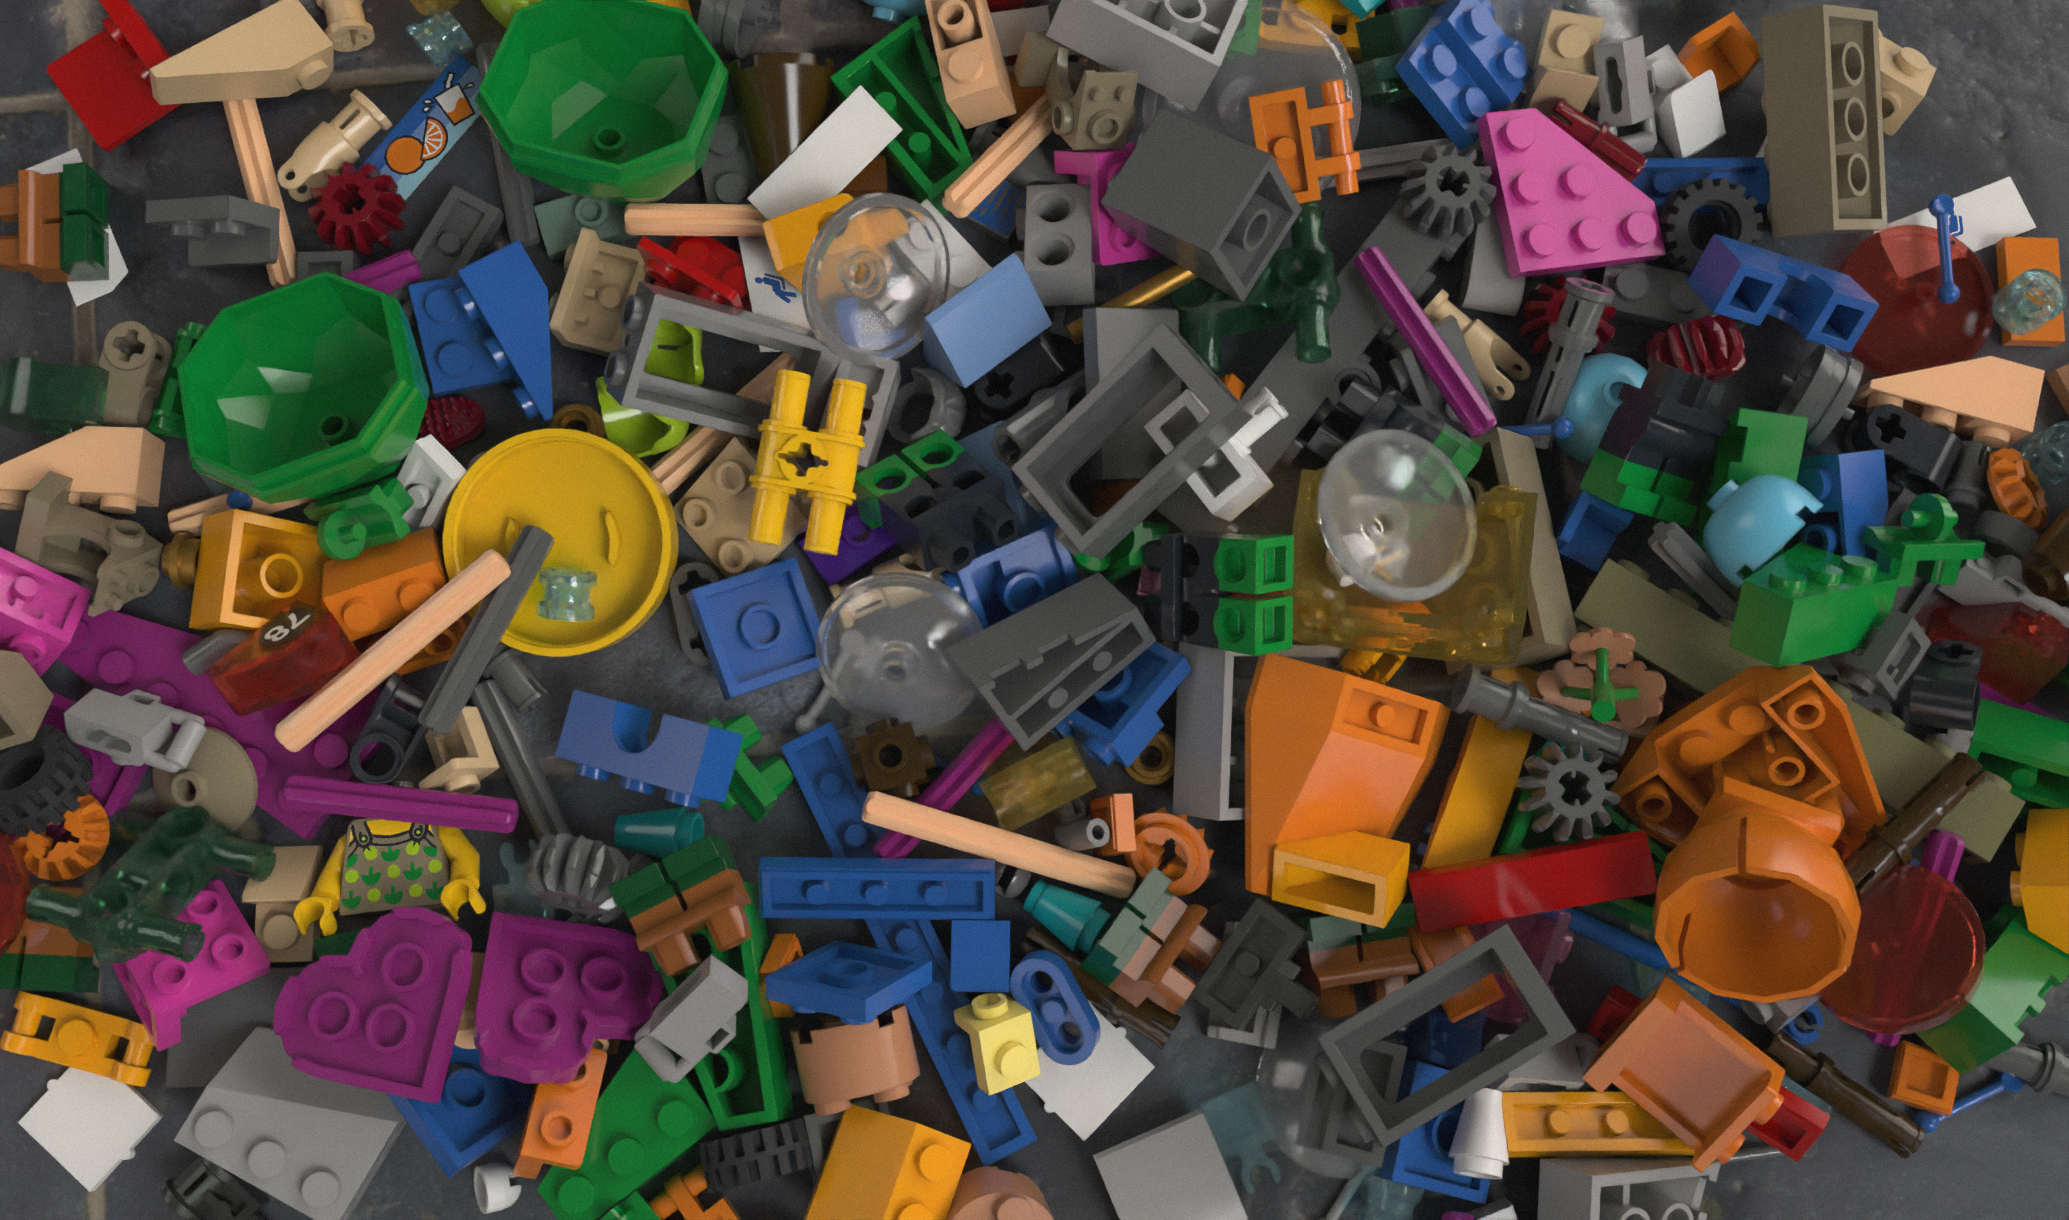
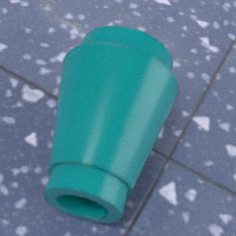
[614,806,705,858]
[1023,879,1113,954]

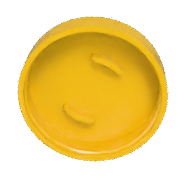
[443,428,679,657]

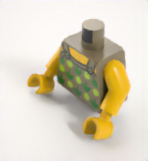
[294,781,486,936]

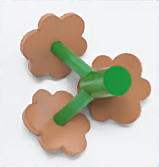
[1534,627,1666,727]

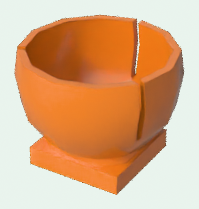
[1652,776,1861,1004]

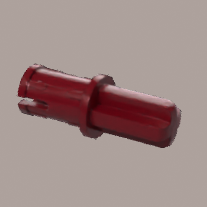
[1547,97,1647,183]

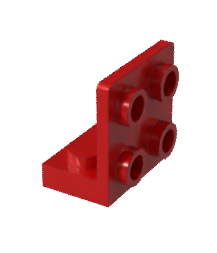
[46,0,183,152]
[636,236,753,313]

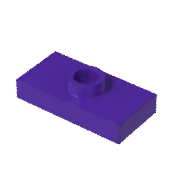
[798,480,898,587]

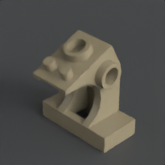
[1013,31,1139,150]
[14,471,164,617]

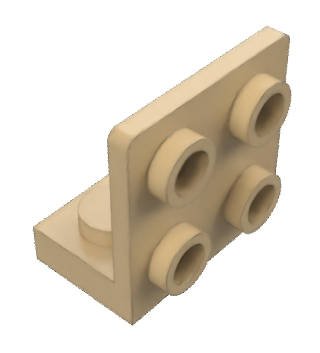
[673,435,812,578]

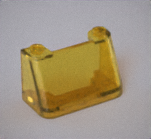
[1283,467,1538,666]

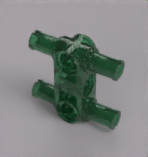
[1171,201,1342,380]
[25,806,276,964]

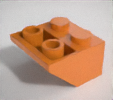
[322,526,471,682]

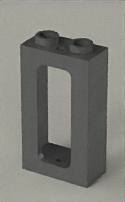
[604,281,845,452]
[1011,322,1253,560]
[1314,924,1576,1148]

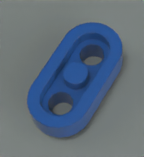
[1010,950,1101,1065]

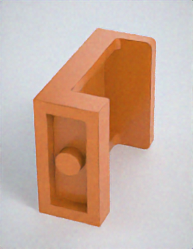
[1582,975,1785,1173]

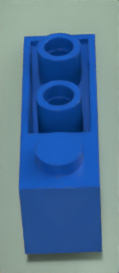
[453,240,553,428]
[1796,449,1888,561]

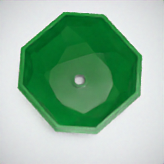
[474,0,728,207]
[177,271,430,504]

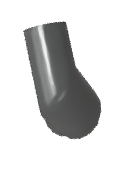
[182,628,275,676]
[1054,798,1110,851]

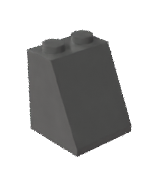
[1101,107,1302,302]

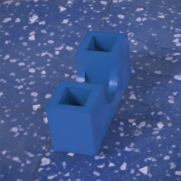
[1686,234,1880,353]
[555,689,743,809]

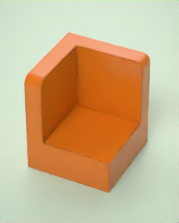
[1677,11,1761,96]

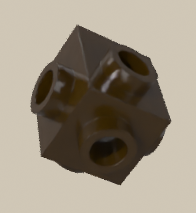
[849,717,936,801]

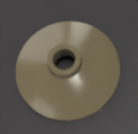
[153,726,258,839]

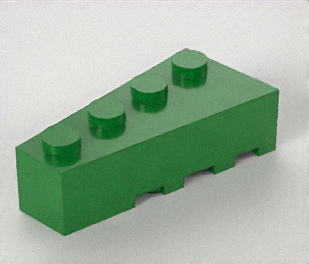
[649,881,794,1131]

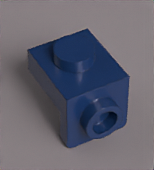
[1398,1004,1486,1069]

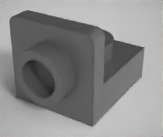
[1827,609,1931,701]

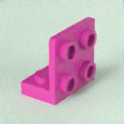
[1054,142,1165,266]
[0,547,92,677]
[105,880,270,1052]

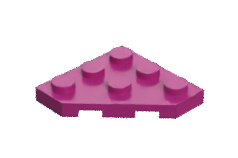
[1476,108,1666,279]

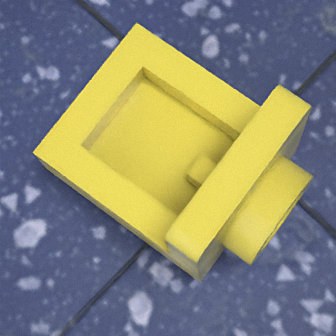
[953,992,1041,1096]

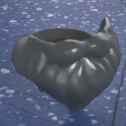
[887,367,969,446]

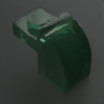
[1331,4,1432,108]
[0,357,110,434]

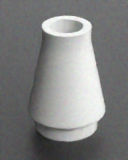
[1448,1088,1509,1179]

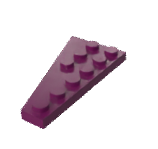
[57,603,412,841]

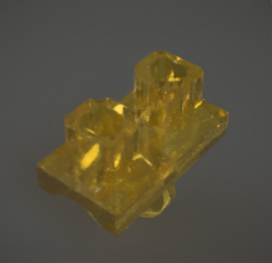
[979,736,1097,832]

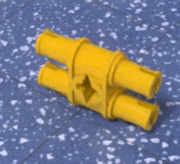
[747,369,867,556]

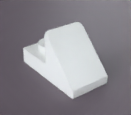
[1645,44,1726,158]
[397,434,467,537]

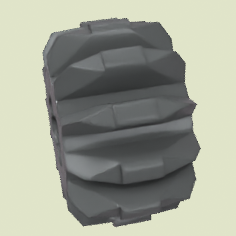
[1399,142,1496,242]
[1515,741,1621,842]
[525,833,630,916]

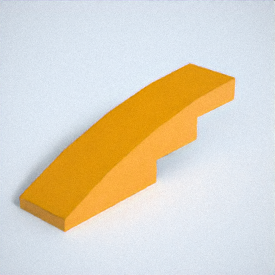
[1420,667,1542,870]

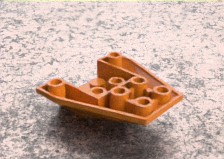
[1245,653,1451,897]
[1610,665,1888,862]

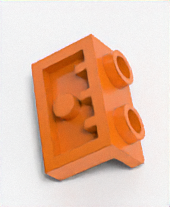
[512,1048,607,1180]

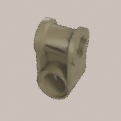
[83,321,174,433]

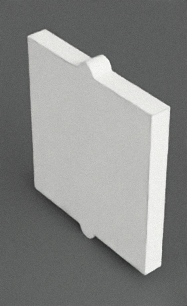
[1025,1001,1155,1141]
[18,1067,164,1192]

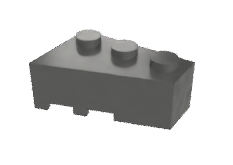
[943,572,1157,752]

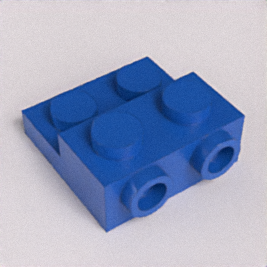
[1394,0,1534,151]
[938,516,1080,640]
[1049,642,1192,768]

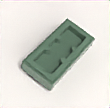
[533,194,640,262]

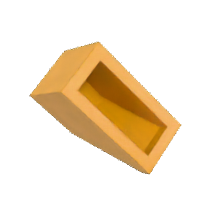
[1272,831,1410,928]

